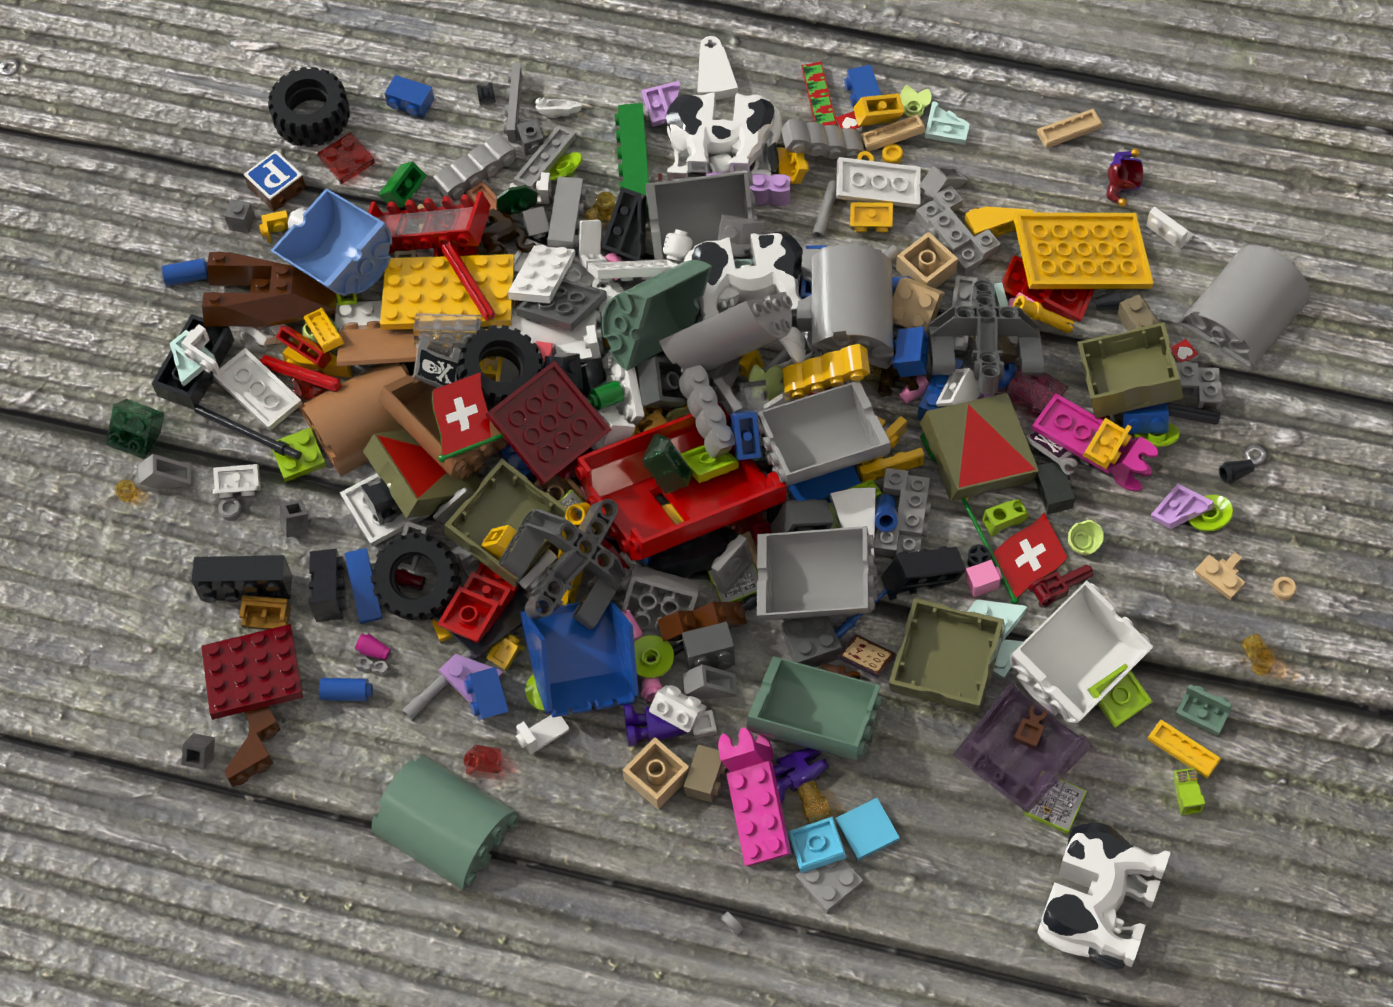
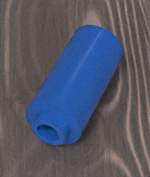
[162,258,209,286]
[875,494,898,532]
[319,678,373,702]

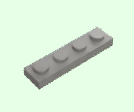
[503,63,522,142]
[513,125,576,189]
[951,275,977,356]

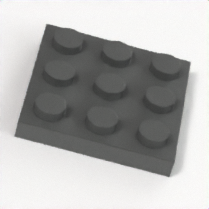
[516,279,607,331]

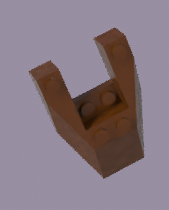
[202,251,337,327]

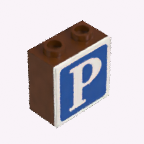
[244,150,306,211]

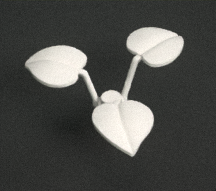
[778,327,829,381]

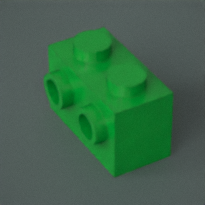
[378,161,427,208]

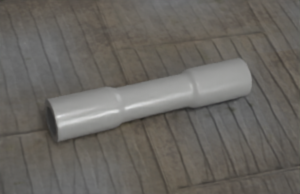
[812,181,837,239]

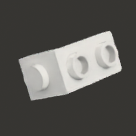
[579,220,607,270]
[181,325,220,375]
[515,715,569,754]

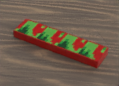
[801,62,837,126]

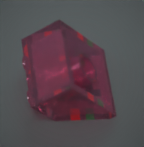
[1005,369,1068,415]

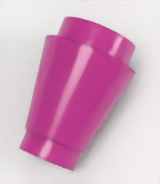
[355,633,391,661]

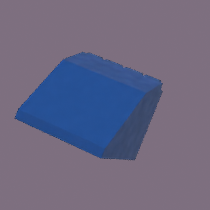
[521,600,639,718]

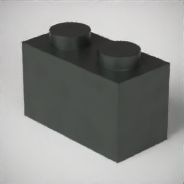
[1034,461,1077,515]

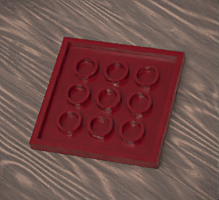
[486,360,612,485]
[201,624,303,720]

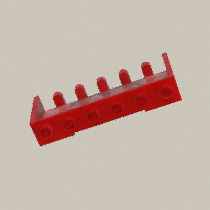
[368,191,491,253]

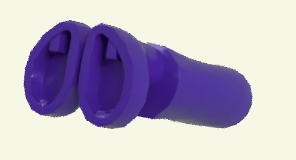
[624,704,692,747]
[773,748,829,804]

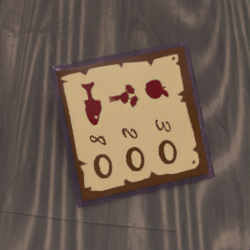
[837,634,896,678]

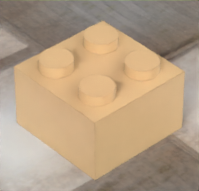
[896,232,958,289]
[893,277,945,334]
[622,737,690,810]

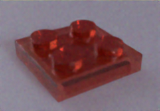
[317,132,375,184]

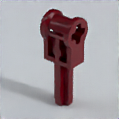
[1028,565,1094,608]

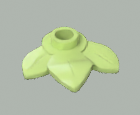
[900,85,931,118]
[749,364,784,404]

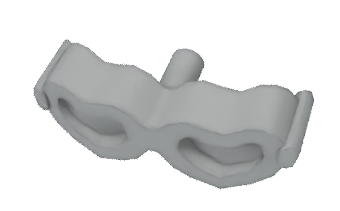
[354,657,389,676]

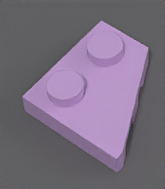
[641,81,680,127]
[1151,484,1214,529]
[438,654,503,704]

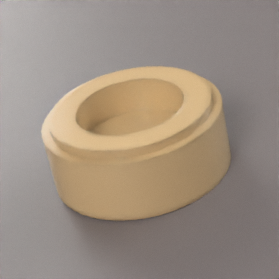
[1272,577,1297,601]

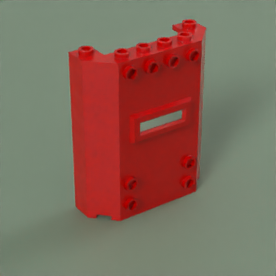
[575,403,787,561]

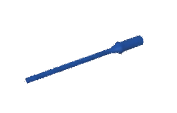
[835,589,887,640]

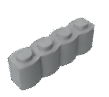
[781,119,864,159]
[433,134,516,201]
[679,365,735,458]

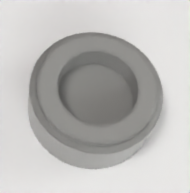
[218,497,242,521]
[721,912,744,935]

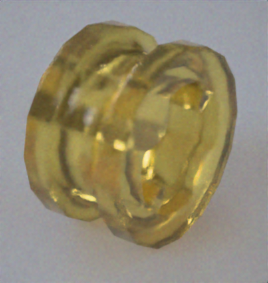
[115,479,137,502]

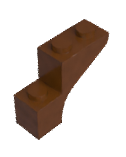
[658,602,747,642]
[225,706,281,787]

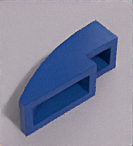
[345,548,383,624]

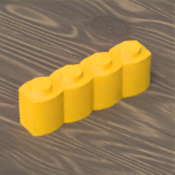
[782,344,870,399]

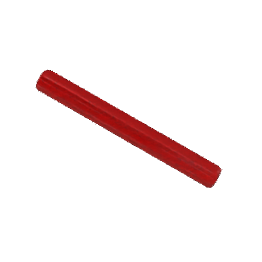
[442,243,496,321]
[259,355,342,392]

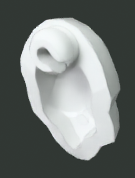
[535,97,582,118]

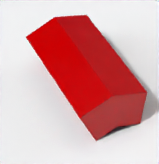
[276,326,332,369]

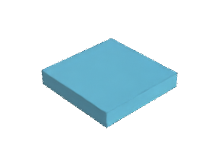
[835,798,900,861]
[788,816,847,873]

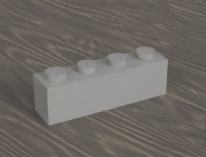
[548,176,587,249]

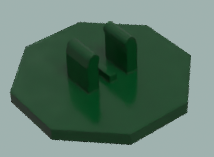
[496,185,538,215]

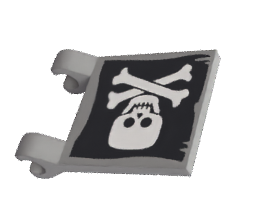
[413,334,461,388]
[1025,431,1090,475]

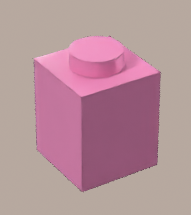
[965,560,1002,597]

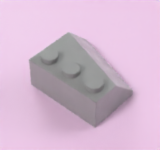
[621,564,700,634]

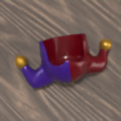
[1106,148,1143,207]

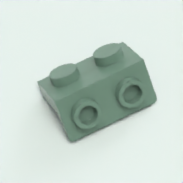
[1175,685,1233,736]

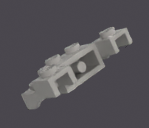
[916,185,1001,275]
[1176,361,1222,409]
[874,468,931,557]

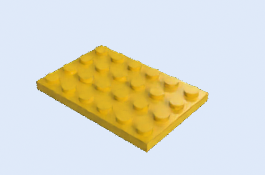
[1013,212,1154,289]
[380,254,515,330]

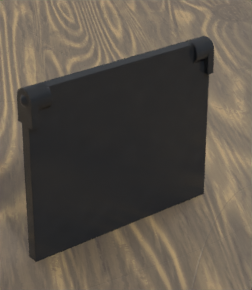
[434,590,539,658]

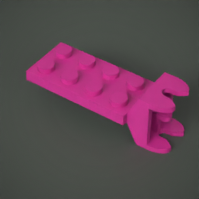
[1032,393,1158,492]
[718,728,792,867]

